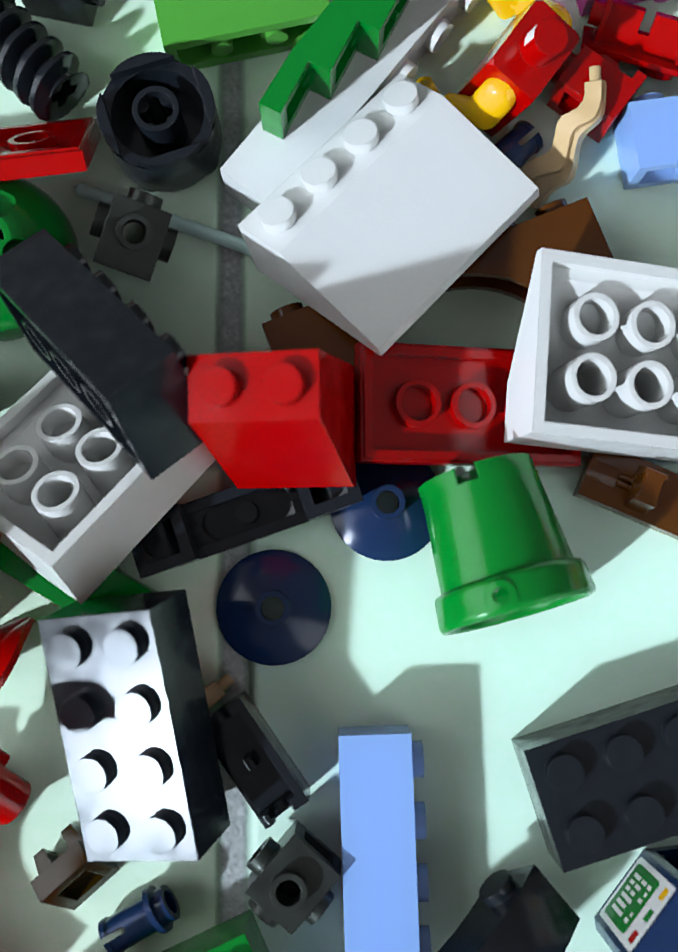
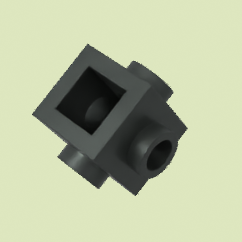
[89,187,178,282]
[244,819,342,935]

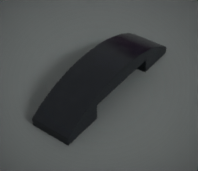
[131,478,364,579]

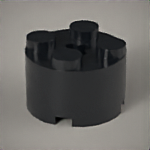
[96,52,222,192]

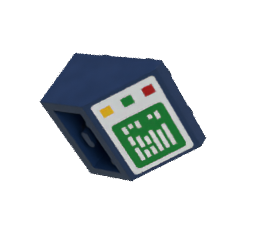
[594,845,678,952]

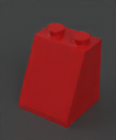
[187,349,356,489]

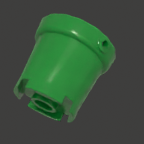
[418,453,596,636]

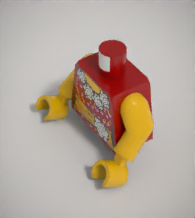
[416,0,580,138]

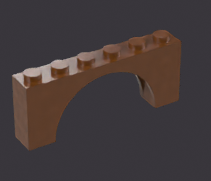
[262,197,613,366]

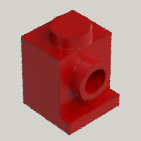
[546,45,648,144]

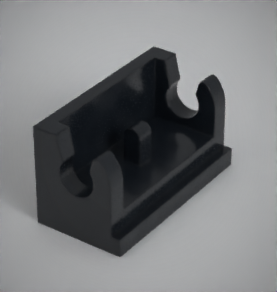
[210,690,311,829]

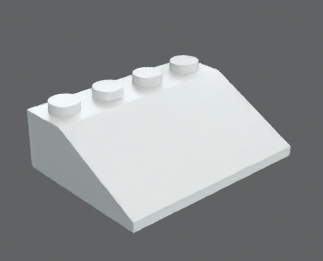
[238,73,539,356]
[504,247,678,462]
[0,368,216,605]

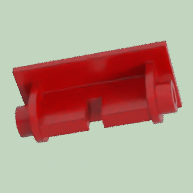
[580,0,678,81]

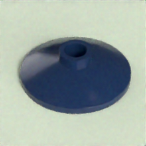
[331,463,436,561]
[216,550,331,666]

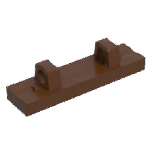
[573,452,678,540]

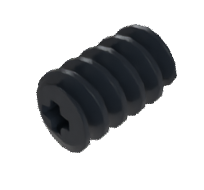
[0,0,90,122]

